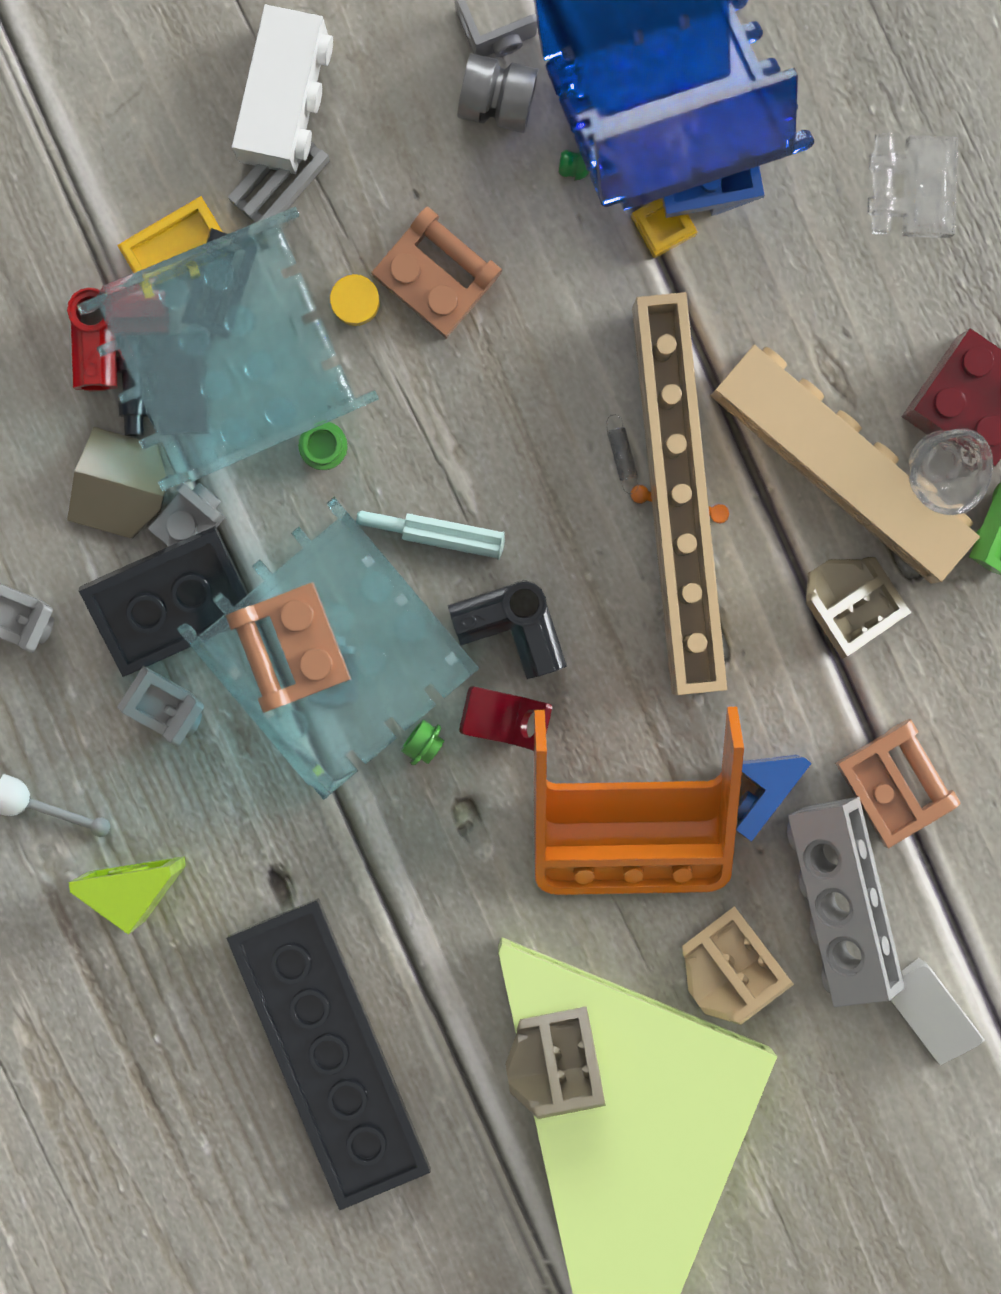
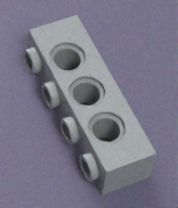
[787,797,905,1007]

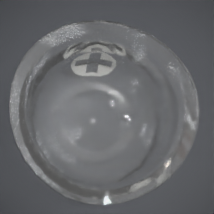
[908,428,993,515]

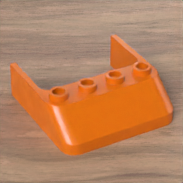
[534,707,744,895]

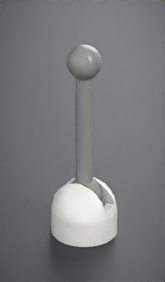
[0,774,110,837]

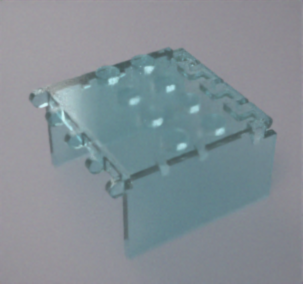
[77,206,379,491]
[177,497,479,800]

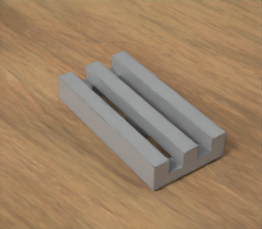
[228,141,330,233]

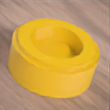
[330,274,380,326]

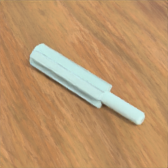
[356,511,505,560]

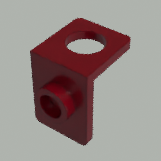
[459,686,552,751]

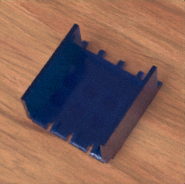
[534,0,815,210]

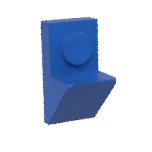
[657,146,765,218]
[736,755,812,842]

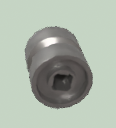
[457,53,538,133]

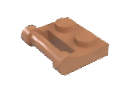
[371,206,502,339]
[225,582,351,713]
[835,719,961,849]

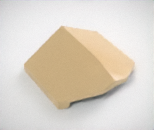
[682,906,794,1025]

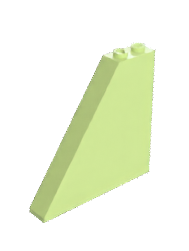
[498,937,777,1294]

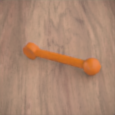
[631,485,729,523]

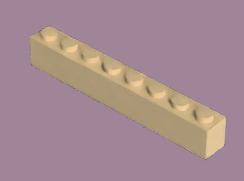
[632,292,727,695]

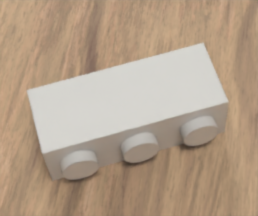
[232,4,333,174]

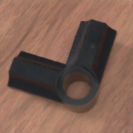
[448,580,567,679]

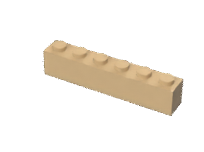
[710,344,980,584]

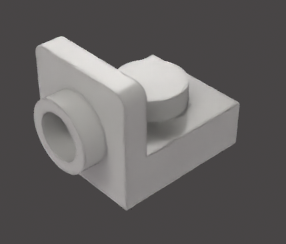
[148,482,226,546]

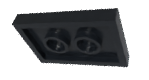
[79,526,254,677]

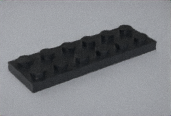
[226,898,431,1211]

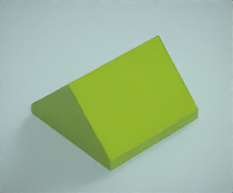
[68,856,186,935]

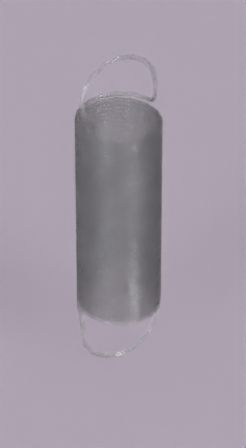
[606,414,639,494]

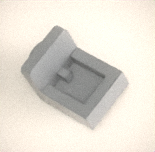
[0,583,54,653]
[117,666,204,747]

